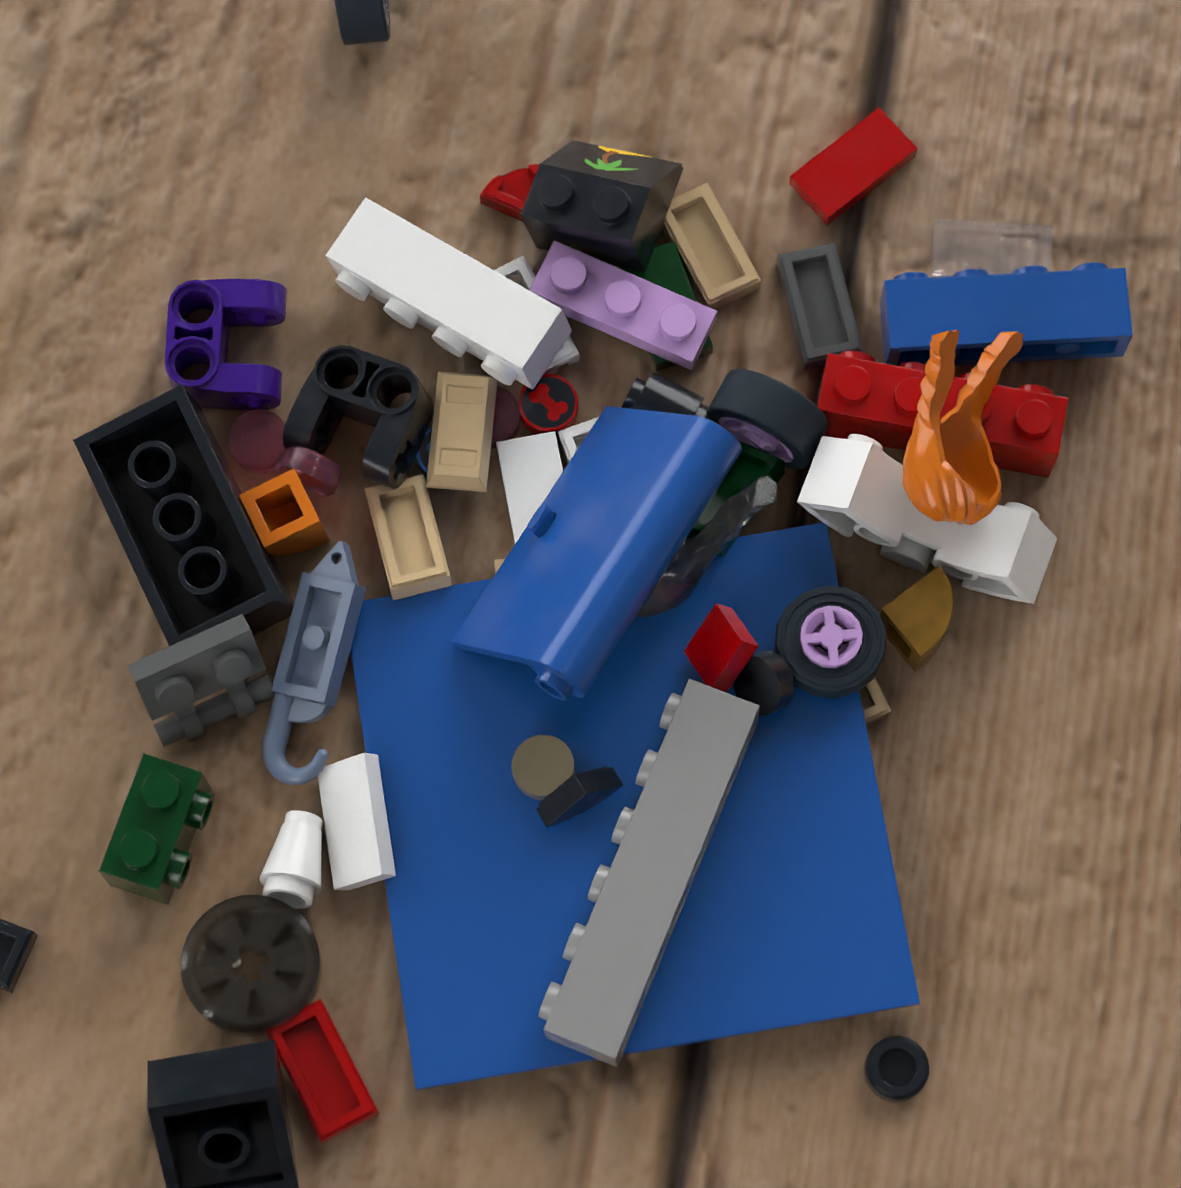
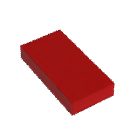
[789,107,918,226]
[264,999,380,1144]

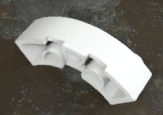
[797,434,1057,604]

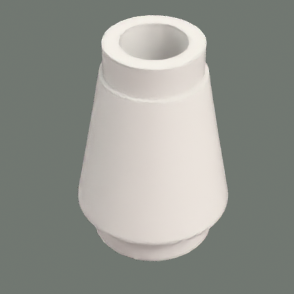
[259,811,323,909]

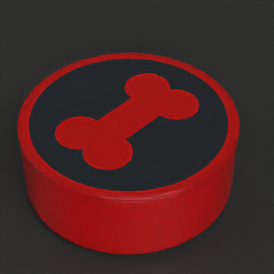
[518,374,579,437]

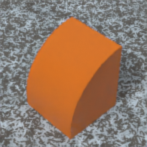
[239,469,330,556]

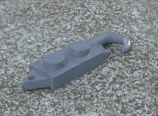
[262,541,366,785]

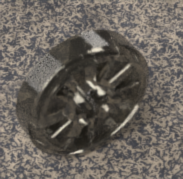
[180,895,322,1037]

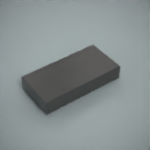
[776,243,863,370]

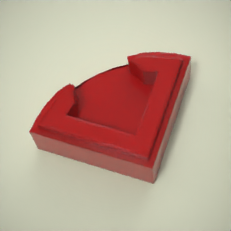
[480,164,540,222]

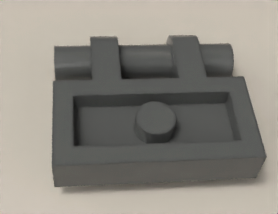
[127,614,275,747]

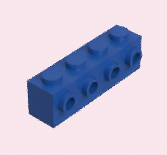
[879,262,1133,366]

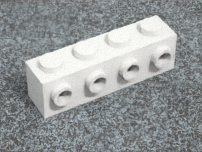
[325,197,572,390]

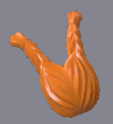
[902,330,1023,525]

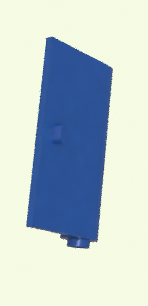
[451,406,742,701]

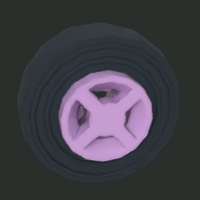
[775,586,887,699]

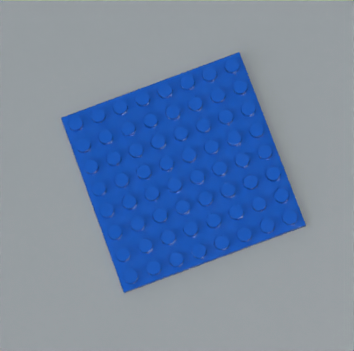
[350,523,920,1090]

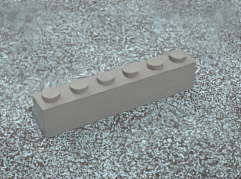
[538,678,760,1067]

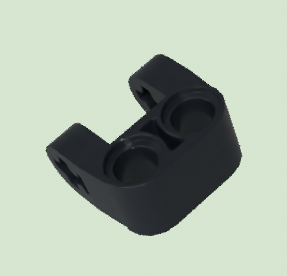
[283,345,434,489]

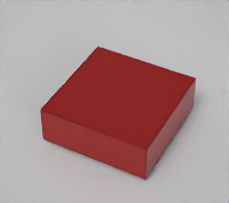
[683,604,759,693]

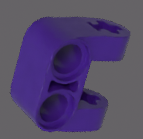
[165,279,287,411]

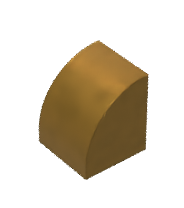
[880,565,953,672]

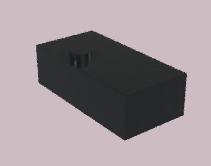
[73,384,294,646]

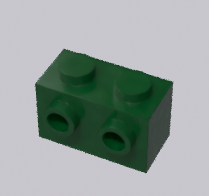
[99,753,214,905]

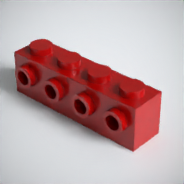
[817,351,1068,478]

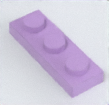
[529,241,717,370]

